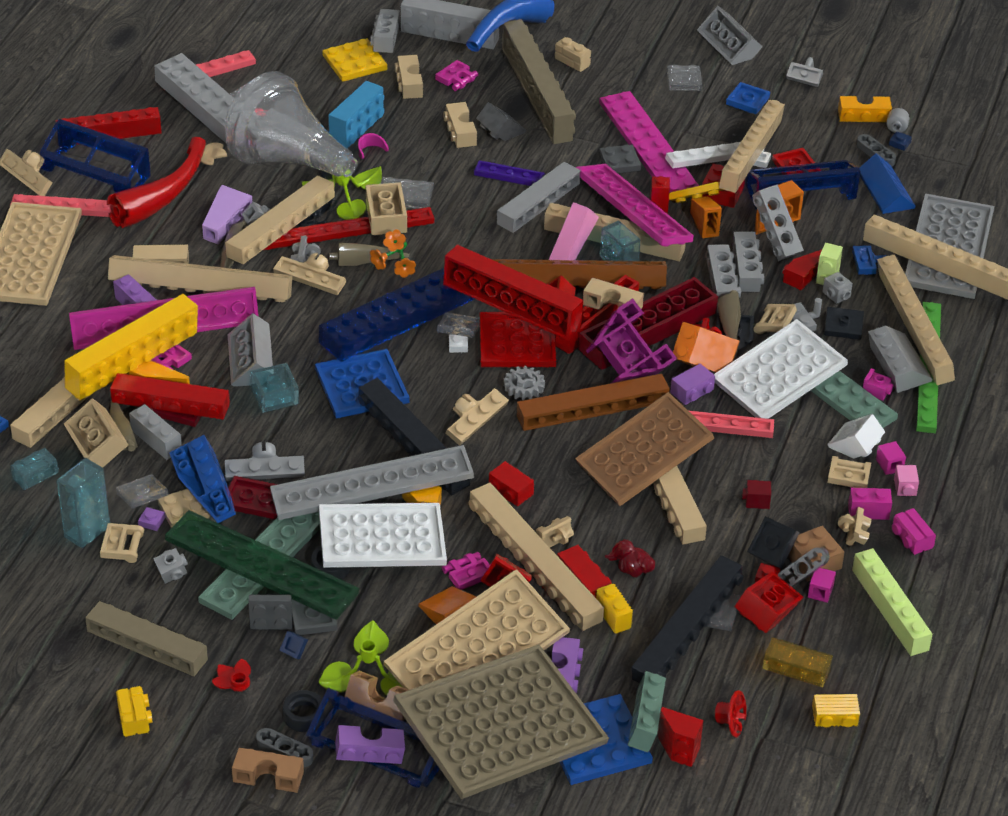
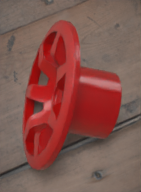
[715,690,747,738]

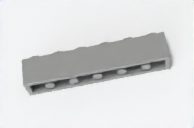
[497,162,580,233]

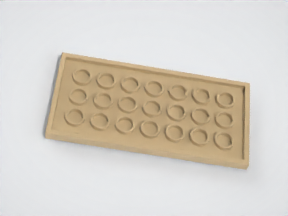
[0,202,82,306]
[384,569,570,690]

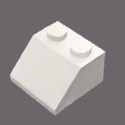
[828,414,885,458]

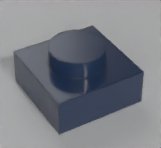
[889,131,912,151]
[280,631,308,659]

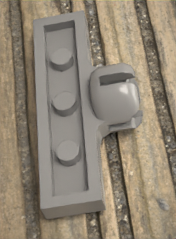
[225,442,305,481]

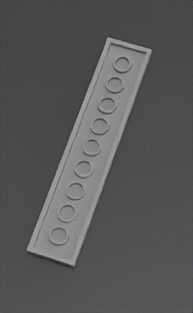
[270,445,474,520]

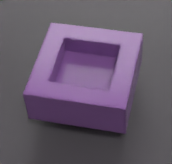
[138,507,165,531]

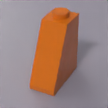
[690,196,722,238]

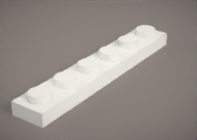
[665,142,764,168]

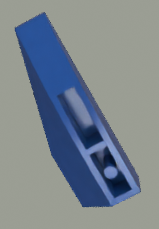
[169,435,236,523]

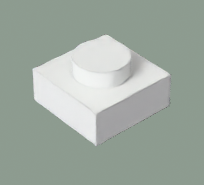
[754,151,771,168]
[449,334,468,353]

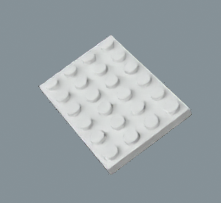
[714,319,848,419]
[319,503,447,568]

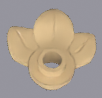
[201,143,227,165]

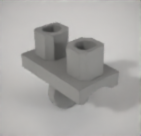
[291,235,321,263]

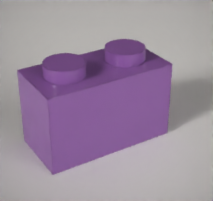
[670,364,715,405]

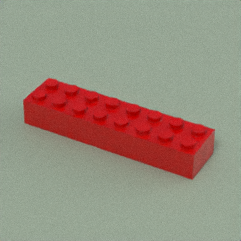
[443,245,584,341]

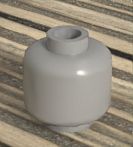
[886,108,910,133]

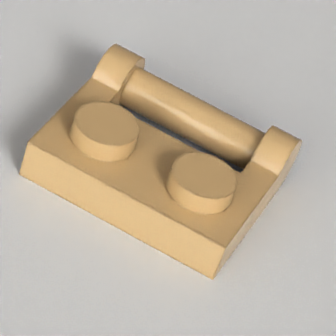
[754,304,797,335]
[827,456,871,488]
[100,523,144,563]

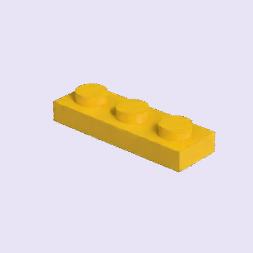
[669,182,724,203]

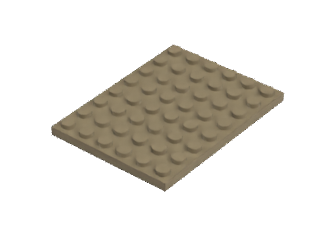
[393,645,609,799]

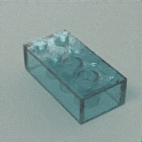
[57,458,110,548]

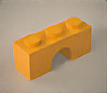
[838,96,892,122]

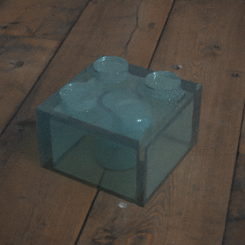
[600,221,641,261]
[250,363,299,413]

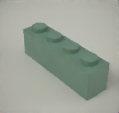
[628,671,666,752]

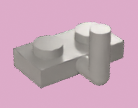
[786,57,823,87]
[791,298,822,331]

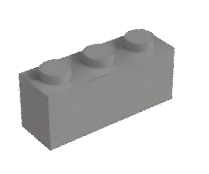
[129,404,182,460]

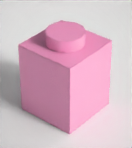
[894,465,919,496]

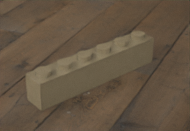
[85,601,208,677]

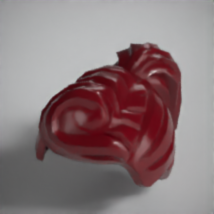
[605,539,655,578]

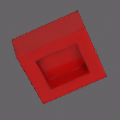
[755,563,780,582]

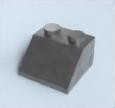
[476,102,526,141]

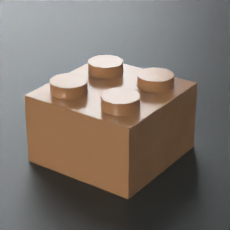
[788,525,844,582]

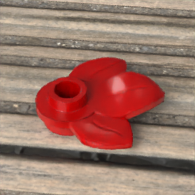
[212,659,251,691]

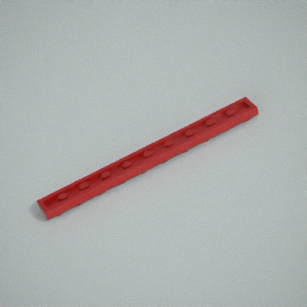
[264,207,434,250]

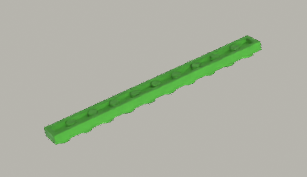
[916,302,941,433]

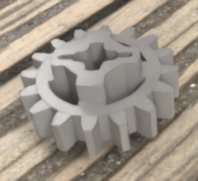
[504,366,545,400]

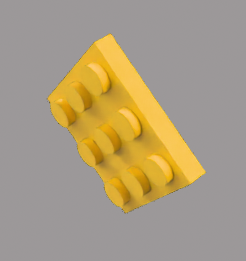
[322,39,387,82]

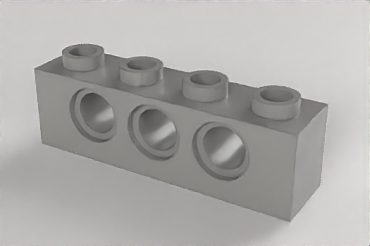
[371,9,400,53]
[752,185,804,261]
[732,232,764,292]
[706,244,741,306]

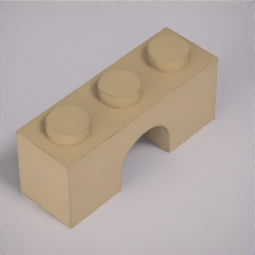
[395,55,423,99]
[443,102,477,148]
[583,278,644,310]

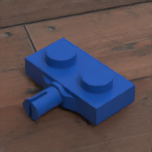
[852,246,886,275]

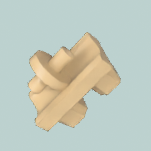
[838,507,871,546]
[536,516,574,548]

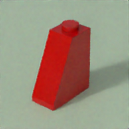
[650,176,670,214]

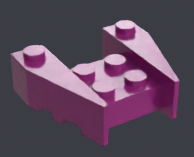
[586,298,677,384]

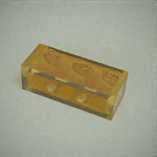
[763,637,833,687]

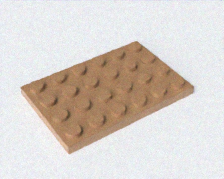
[575,392,714,506]

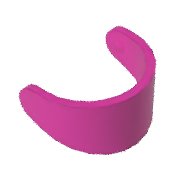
[358,133,389,159]

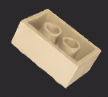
[366,182,407,235]
[64,398,129,471]

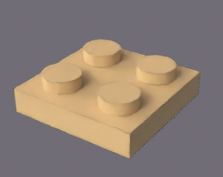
[157,489,210,530]

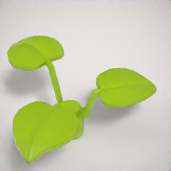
[302,165,382,220]
[319,620,402,695]

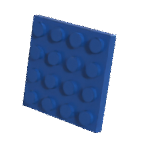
[315,349,410,418]
[560,694,653,785]

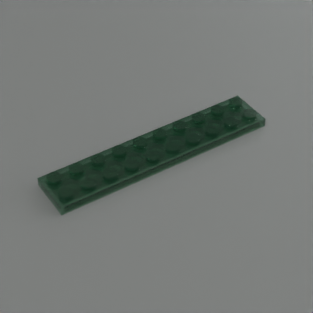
[165,510,359,620]

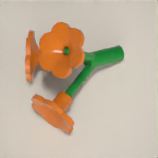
[370,229,416,278]

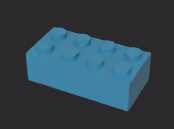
[329,81,384,149]

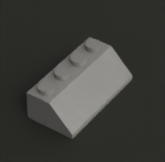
[697,6,763,65]
[228,313,274,386]
[868,326,933,393]

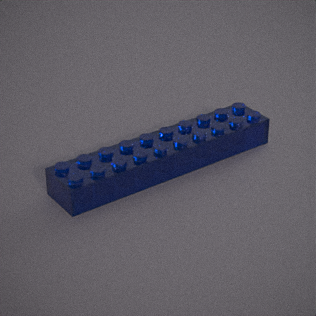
[319,268,475,362]

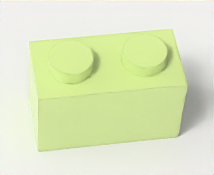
[816,243,843,285]

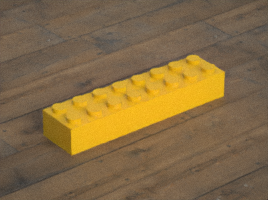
[65,294,198,400]

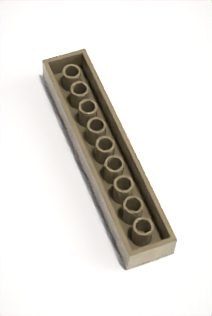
[502,19,576,144]

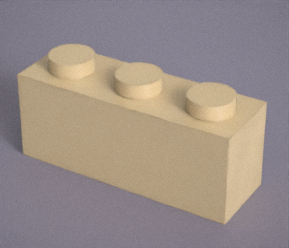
[133,245,189,264]

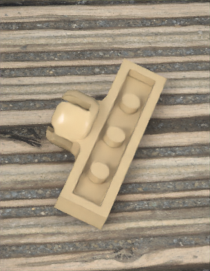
[0,149,53,196]
[273,253,346,295]
[445,388,509,446]

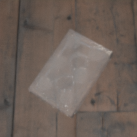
[381,177,434,208]

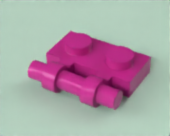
[436,60,478,91]
[151,345,192,369]
[442,552,490,590]

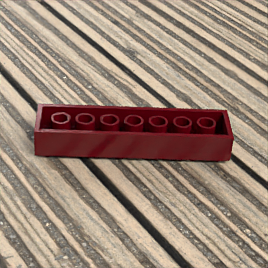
[579,277,718,370]

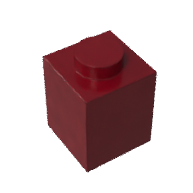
[742,480,771,509]

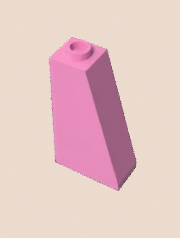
[549,202,599,260]

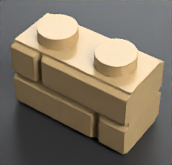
[555,37,591,72]

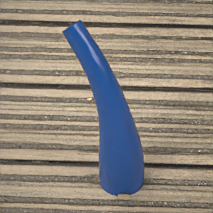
[466,0,554,52]

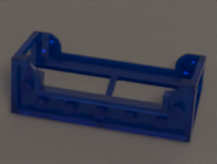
[39,119,151,193]
[745,160,861,209]
[306,688,440,788]

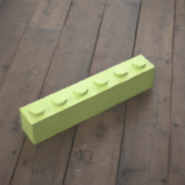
[852,548,932,656]

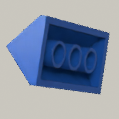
[858,153,915,214]

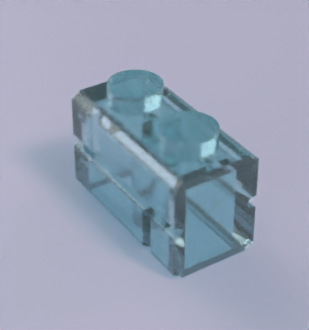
[10,448,59,490]

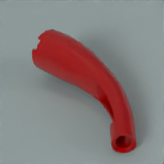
[107,137,206,228]

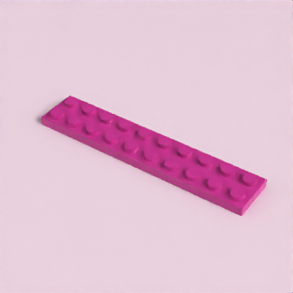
[599,91,699,201]
[576,164,694,247]
[69,287,259,350]

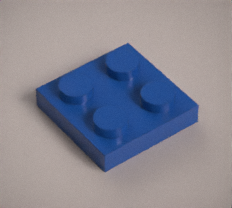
[726,82,771,114]

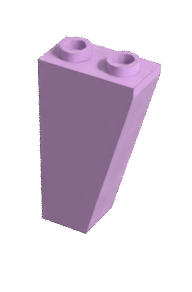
[202,185,252,244]

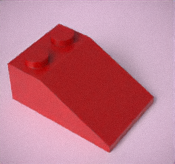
[734,571,804,633]

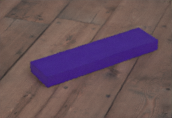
[474,160,545,186]

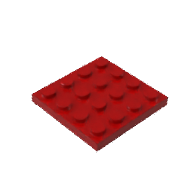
[480,312,556,367]

